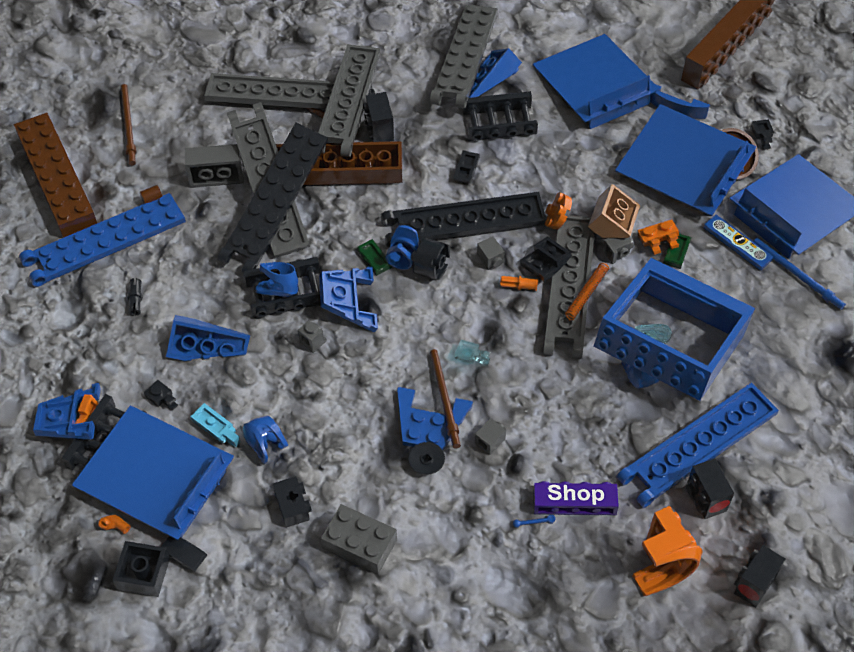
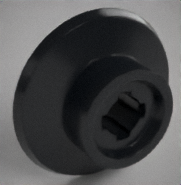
[408,442,445,475]

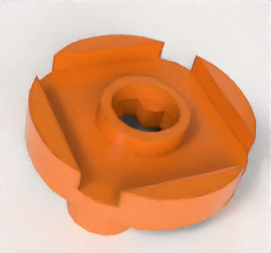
[545,192,572,230]

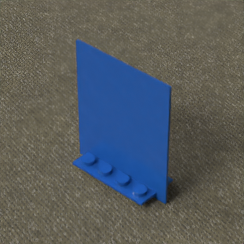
[533,34,660,129]
[615,104,756,216]
[730,154,854,259]
[72,405,234,540]

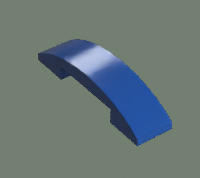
[650,84,710,119]

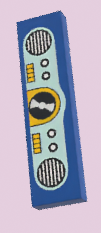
[704,214,774,271]

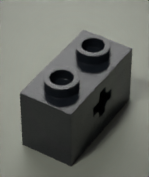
[273,476,312,528]

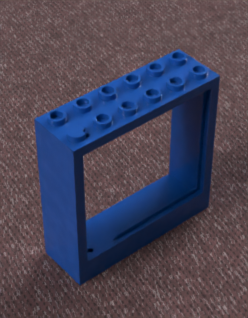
[593,258,755,401]

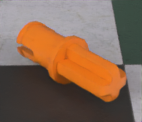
[500,276,538,291]

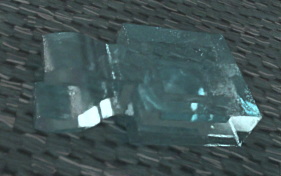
[454,340,490,366]

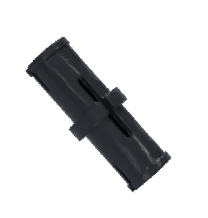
[127,278,143,316]

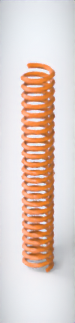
[565,263,609,320]

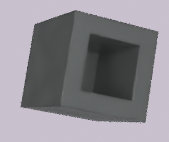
[477,236,505,270]
[475,418,506,455]

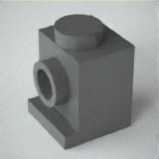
[603,238,634,264]
[298,320,327,353]

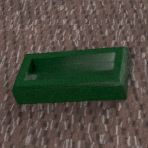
[663,234,692,269]
[357,239,392,276]

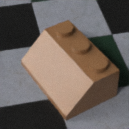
[588,184,640,238]

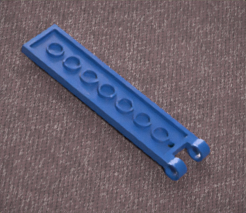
[19,193,186,287]
[616,383,779,508]

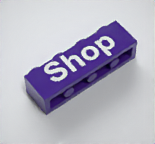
[533,481,619,515]

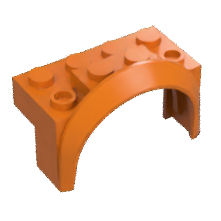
[632,506,703,596]

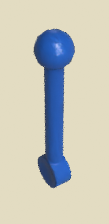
[513,515,555,528]

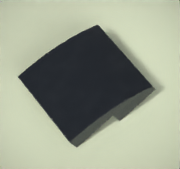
[520,236,572,282]

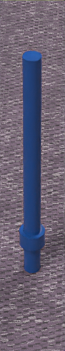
[753,238,846,310]

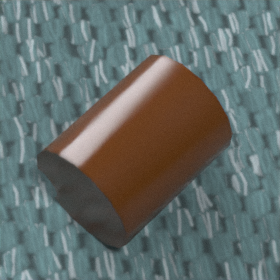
[139,185,162,204]

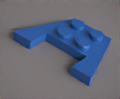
[319,267,378,332]
[33,383,101,439]
[397,387,473,450]

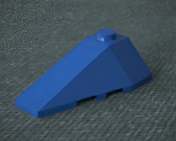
[469,48,522,98]
[166,315,250,361]

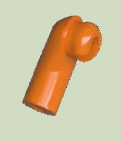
[98,515,131,534]

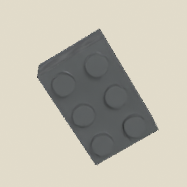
[185,144,244,188]
[321,504,397,574]

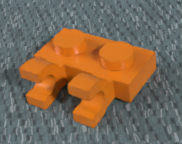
[637,219,679,255]

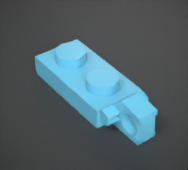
[190,403,241,448]

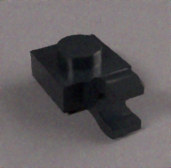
[751,119,774,149]
[144,380,178,411]

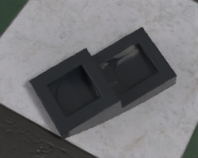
[453,150,480,184]
[161,536,207,572]

